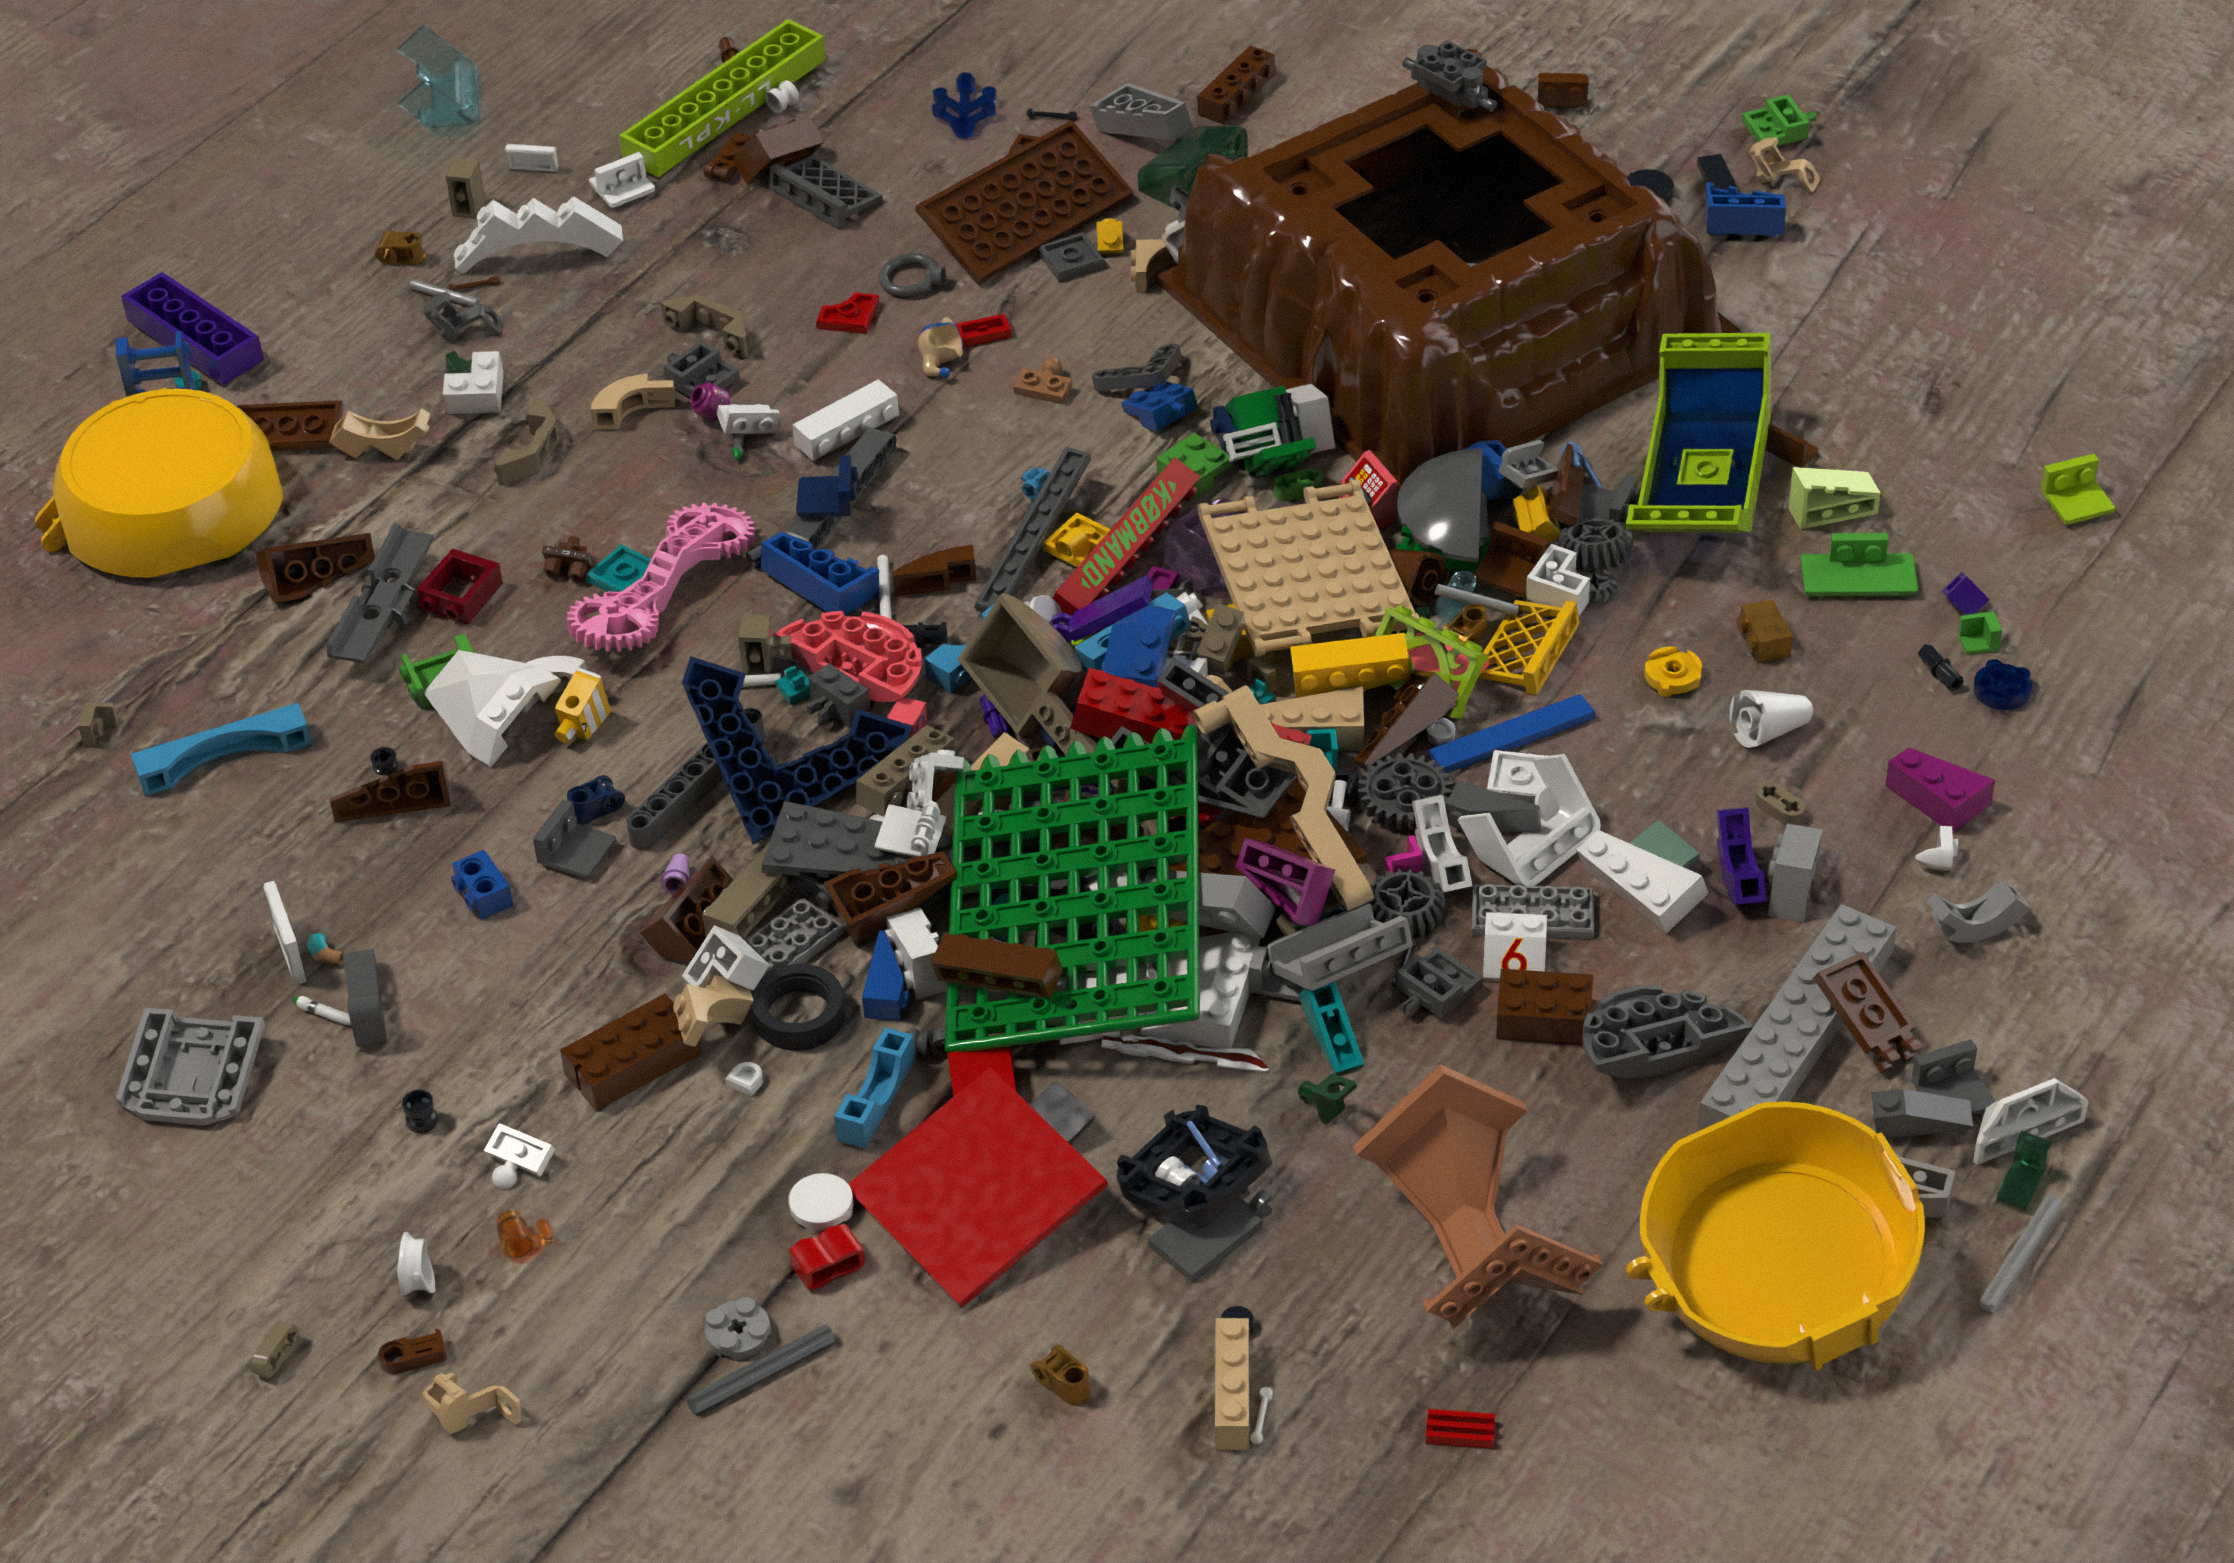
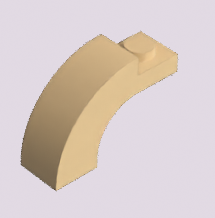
[590,374,676,430]

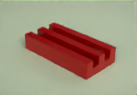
[956,314,1012,347]
[1426,1409,1495,1449]

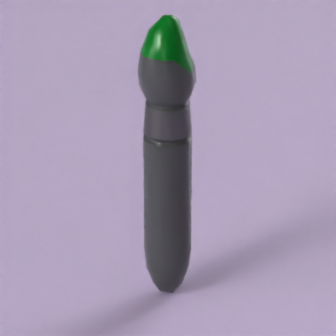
[732,434,744,460]

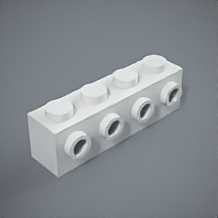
[792,379,899,461]

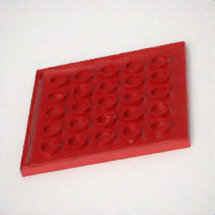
[848,1067,1109,1308]

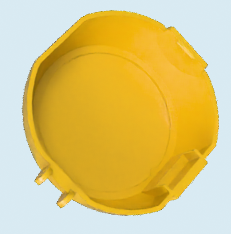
[35,387,284,578]
[1625,1101,1925,1371]

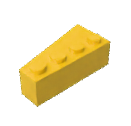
[1290,633,1410,698]

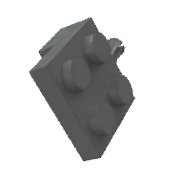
[664,341,740,397]
[1396,947,1483,1019]

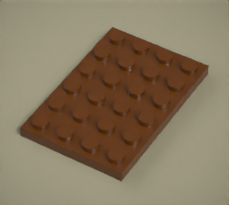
[1154,780,1367,935]

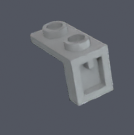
[1248,946,1304,1001]

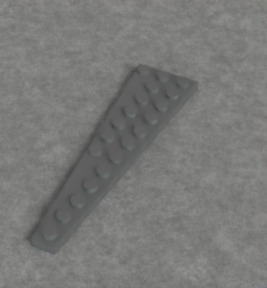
[761,801,1127,896]

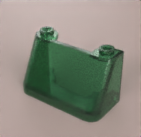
[1137,125,1248,211]

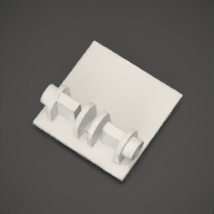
[874,801,946,857]

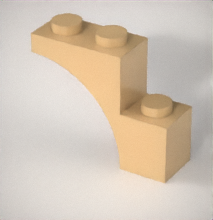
[1131,223,1176,292]
[329,408,430,461]
[673,975,753,1047]

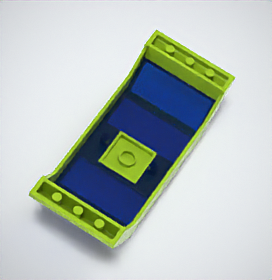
[1626,333,1771,533]

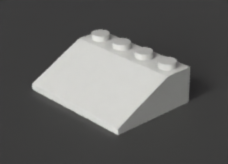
[1141,932,1260,1049]

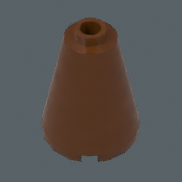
[1387,548,1449,607]

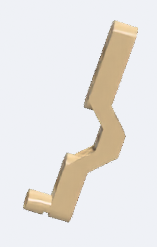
[1193,685,1374,912]

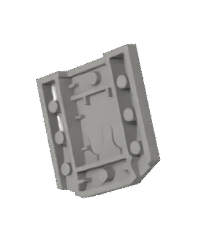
[116,1008,265,1126]

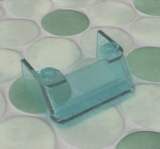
[398,24,480,128]

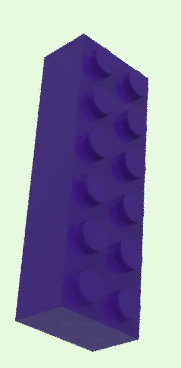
[121,272,264,385]

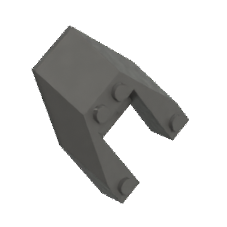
[1111,658,1296,820]

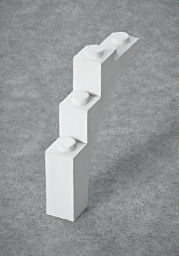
[454,196,623,274]

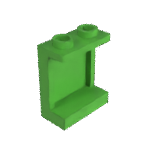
[398,634,474,709]

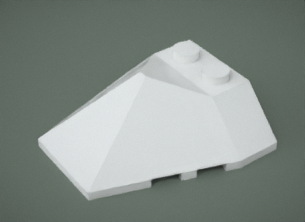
[424,650,561,768]

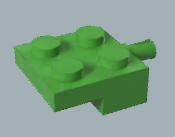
[1742,95,1817,146]
[1156,433,1233,499]

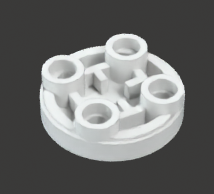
[789,1173,853,1234]

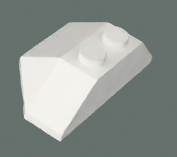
[1973,1078,2088,1165]

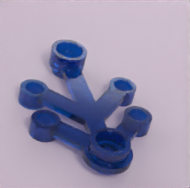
[932,72,997,139]

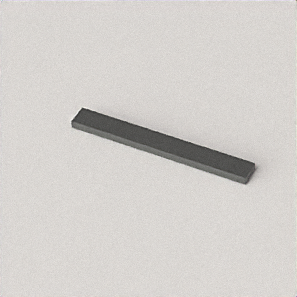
[974,447,1091,613]

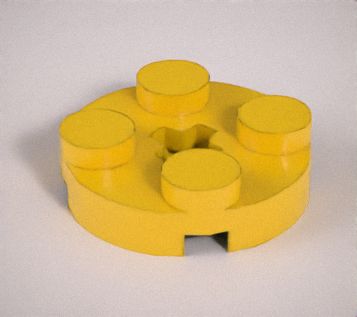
[1644,646,1702,697]

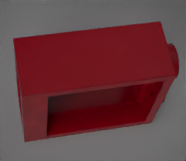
[417,548,503,625]

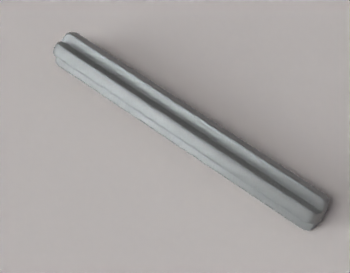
[1979,1194,2062,1314]

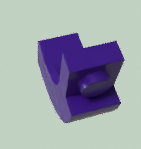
[1717,807,1766,904]

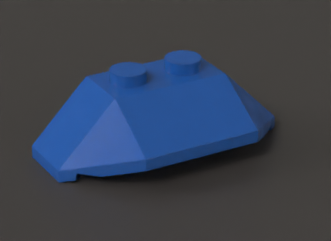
[1102,606,1176,688]

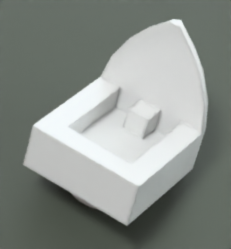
[1915,826,1958,871]

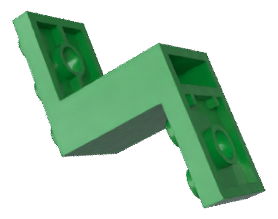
[1224,385,1316,477]

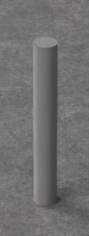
[409,279,480,307]
[1435,584,1519,616]

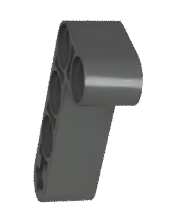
[343,949,387,1047]

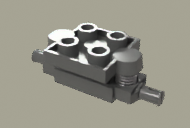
[1402,40,1497,112]

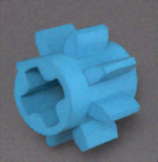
[1021,466,1050,500]

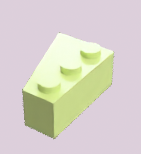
[1788,467,1881,530]

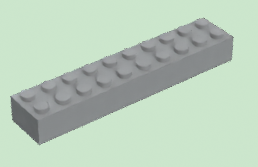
[1698,904,1896,1129]

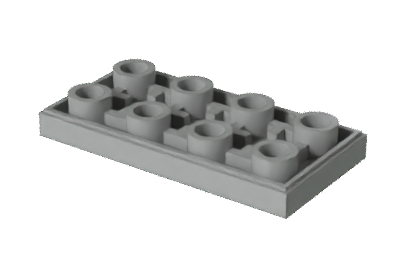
[1472,884,1594,939]
[745,897,845,994]

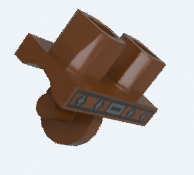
[542,536,596,583]

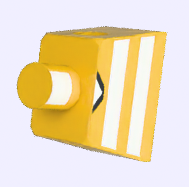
[554,670,612,743]

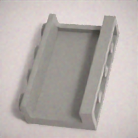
[1267,903,1413,991]

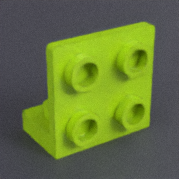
[2040,453,2115,525]

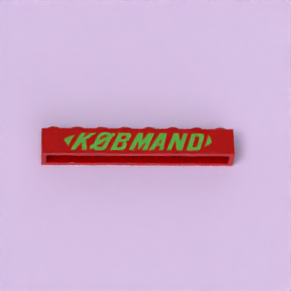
[1052,457,1200,615]

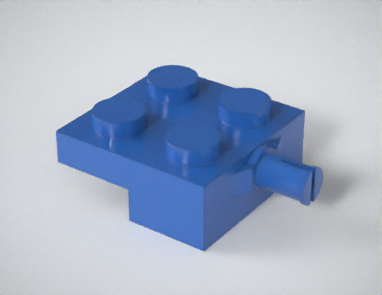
[1121,381,1199,431]

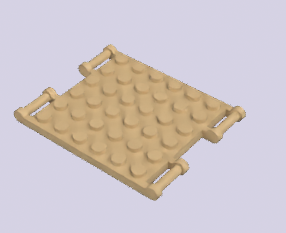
[1198,479,1420,657]

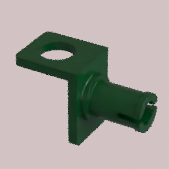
[1298,1074,1357,1124]

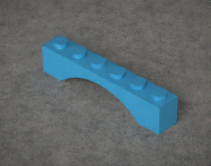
[131,703,312,796]

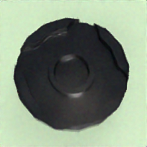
[1627,169,1674,203]

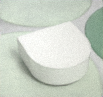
[725,1062,763,1097]

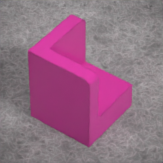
[1384,835,1423,874]

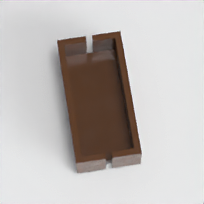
[560,993,702,1111]

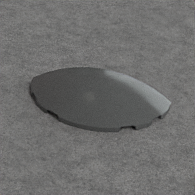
[1397,449,1483,562]
[1582,985,1753,1079]

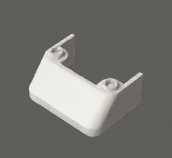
[1457,754,1601,886]

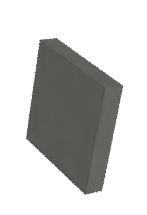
[1038,232,1105,282]

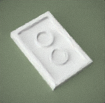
[263,881,306,985]

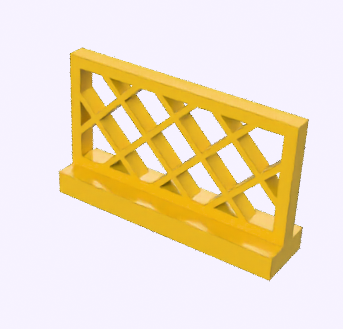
[1478,600,1580,695]

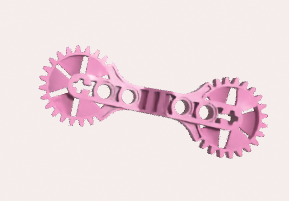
[567,502,756,652]

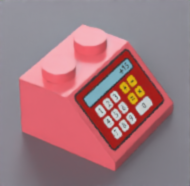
[1339,450,1397,529]

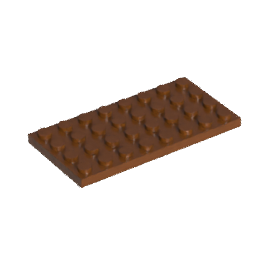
[915,120,1134,284]

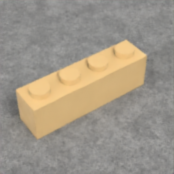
[1215,1318,1249,1450]

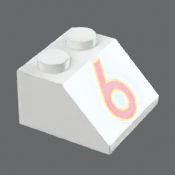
[1483,912,1547,982]

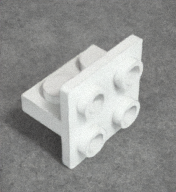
[589,152,655,208]

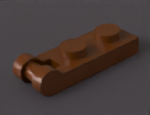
[704,132,750,182]

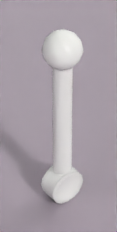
[1250,1387,1273,1445]

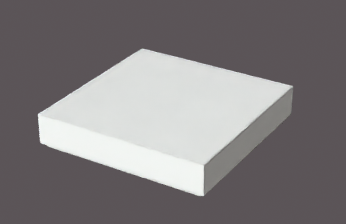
[1487,750,1545,803]

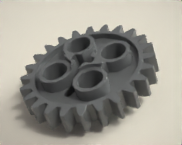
[1358,753,1453,830]

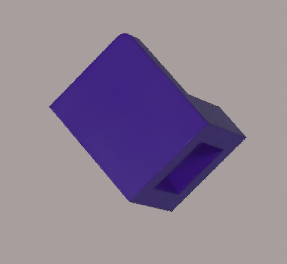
[1941,572,1990,615]

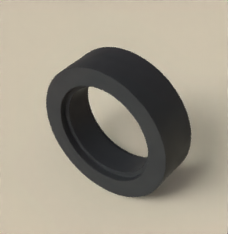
[752,964,845,1051]

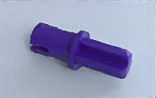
[979,694,1008,738]

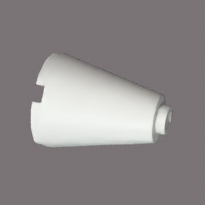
[1729,690,1814,748]

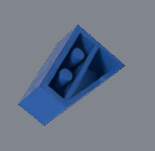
[1704,182,1786,237]

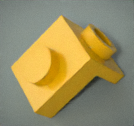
[1097,218,1123,254]

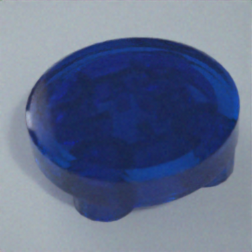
[1973,659,2032,710]

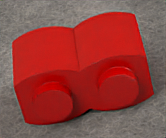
[789,1224,865,1290]

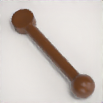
[447,276,500,292]

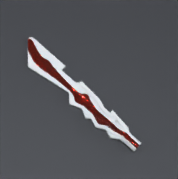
[1102,1035,1269,1073]

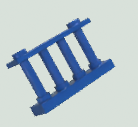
[116,331,195,397]

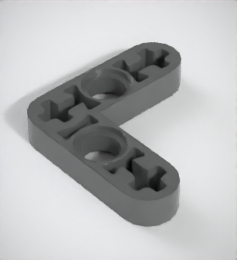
[1092,344,1182,391]

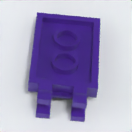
[1051,575,1153,643]

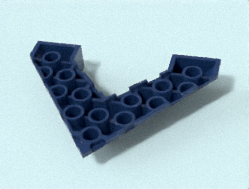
[682,656,912,845]

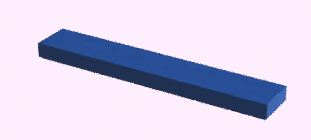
[1429,694,1595,773]

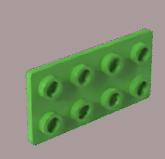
[1800,533,1918,596]

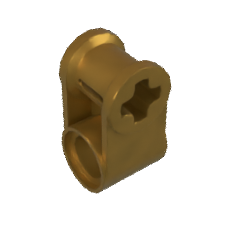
[375,231,427,266]
[1444,604,1487,644]
[1030,1344,1091,1406]

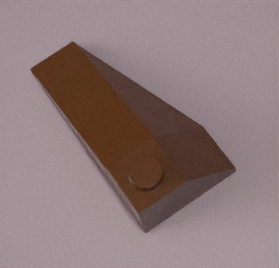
[824,851,957,945]

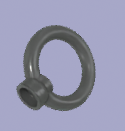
[879,253,946,296]

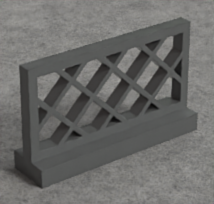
[769,155,882,229]

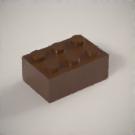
[1496,969,1593,1045]

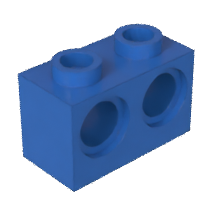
[451,850,513,920]

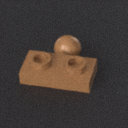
[1013,357,1073,404]

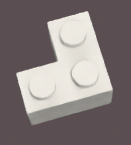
[443,351,504,414]
[1286,384,1335,454]
[1526,544,1590,616]
[682,925,769,990]

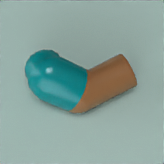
[307,933,344,966]

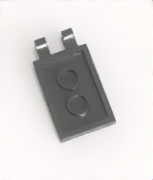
[1148,1189,1272,1283]

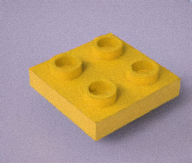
[1043,513,1111,567]

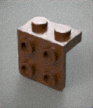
[1538,73,1588,108]
[1474,521,1548,597]

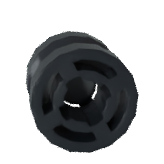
[402,1089,437,1133]

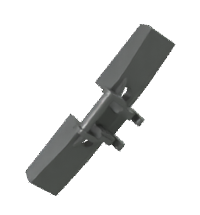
[327,524,434,663]

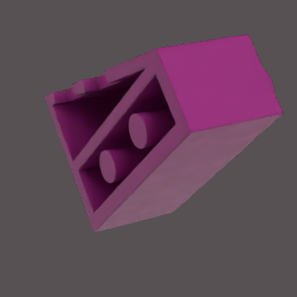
[1885,747,1995,832]
[1236,838,1336,926]

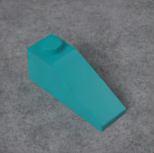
[1299,981,1364,1074]

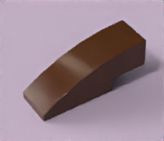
[892,545,976,596]

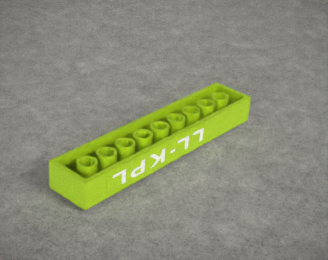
[619,19,826,177]

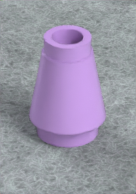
[661,854,690,895]

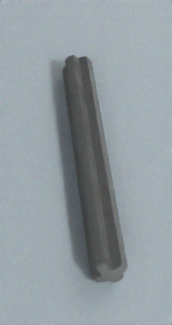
[687,1325,835,1414]

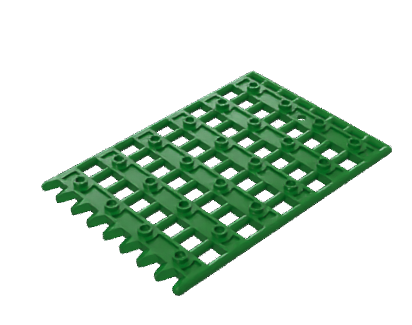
[945,725,1200,1053]

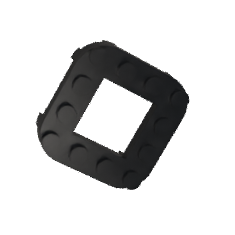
[1116,1104,1272,1228]

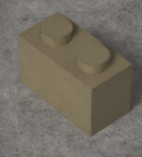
[445,158,486,219]

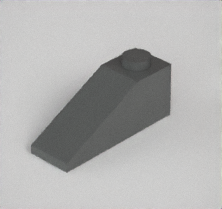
[1445,781,1541,832]
[1871,1089,1974,1139]

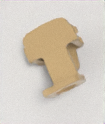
[1749,137,1820,193]
[423,1373,521,1434]

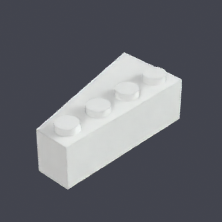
[1576,830,1709,934]

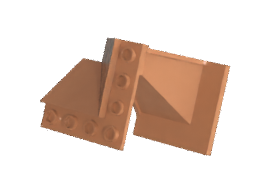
[1353,1064,1603,1330]

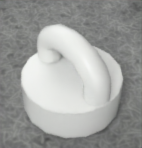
[1426,717,1456,745]

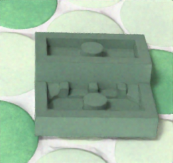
[1629,820,1700,869]

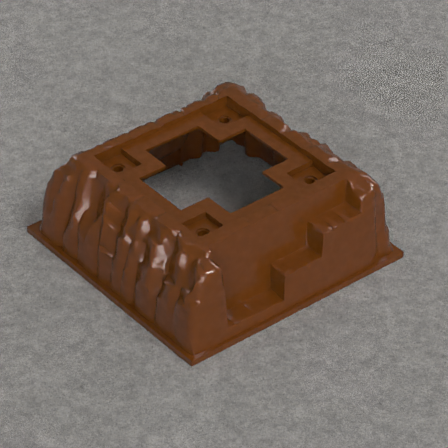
[1156,49,1741,499]

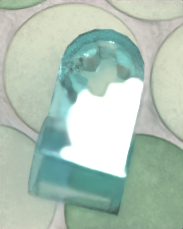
[1435,571,1477,621]

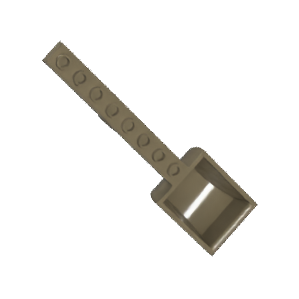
[958,593,1157,837]

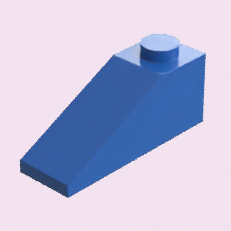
[862,930,910,1021]

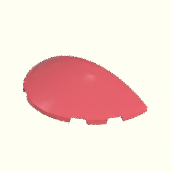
[774,611,922,702]

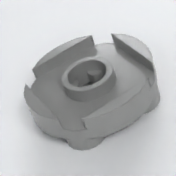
[705,1297,771,1361]

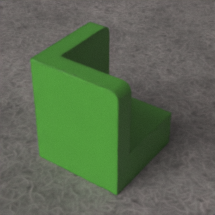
[1958,611,2002,655]

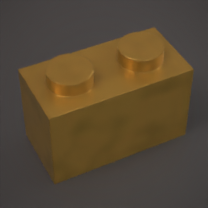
[1736,599,1793,663]

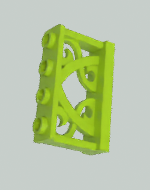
[1375,605,1489,719]

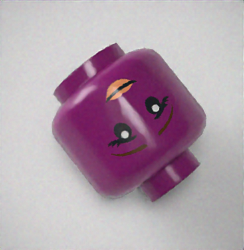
[690,382,731,421]

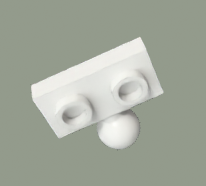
[484,1123,555,1189]

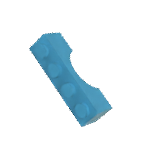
[924,603,995,694]
[834,1027,916,1149]

